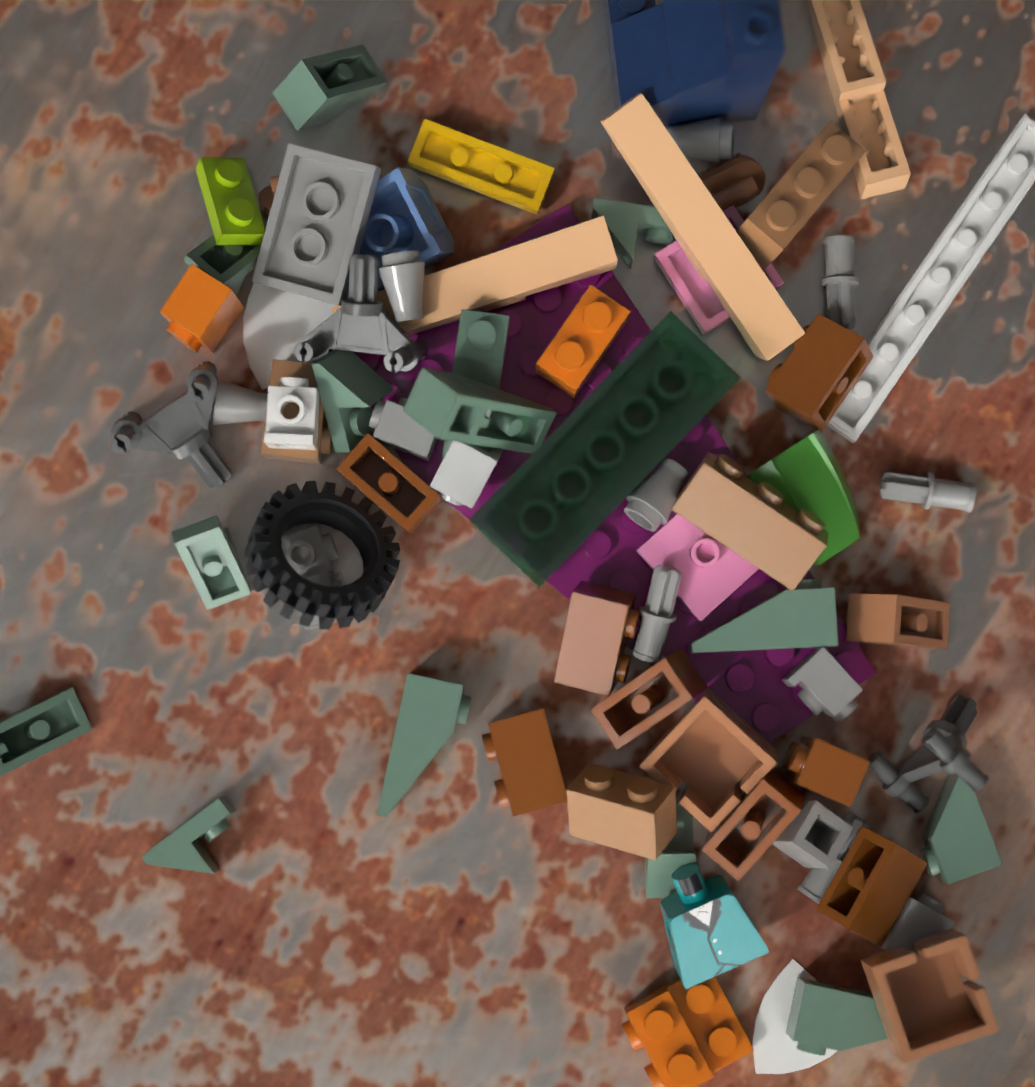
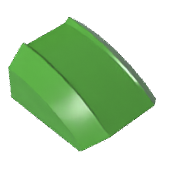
[746,430,860,566]

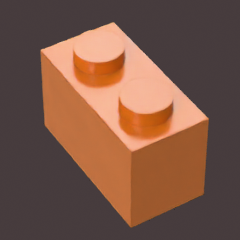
[159,264,244,354]
[536,285,631,399]

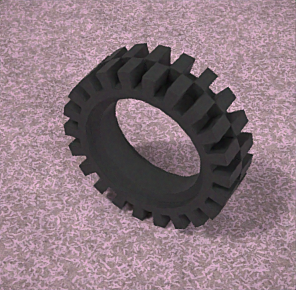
[245,481,400,629]

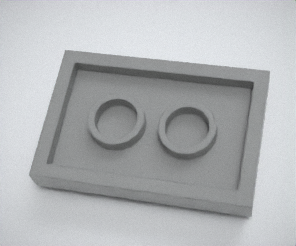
[252,143,381,306]

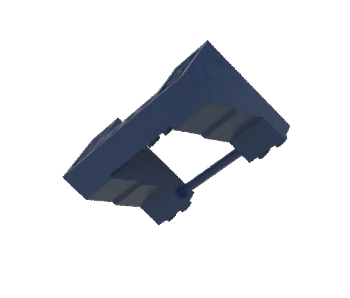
[603,0,785,129]

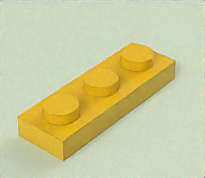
[407,119,555,215]

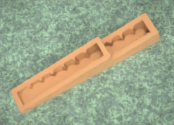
[806,0,911,200]
[600,93,805,361]
[332,216,618,352]

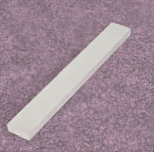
[827,114,1035,443]

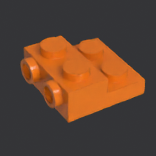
[621,977,754,1087]

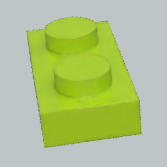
[195,157,265,245]

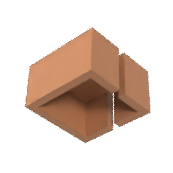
[639,688,779,832]
[861,928,999,1064]

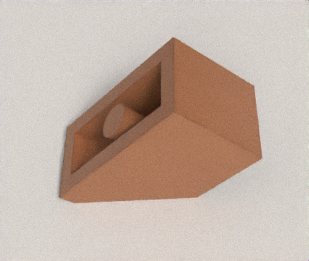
[845,593,950,650]

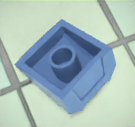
[359,167,455,292]

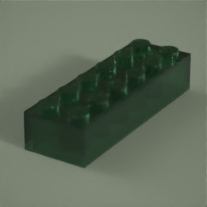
[469,311,741,590]

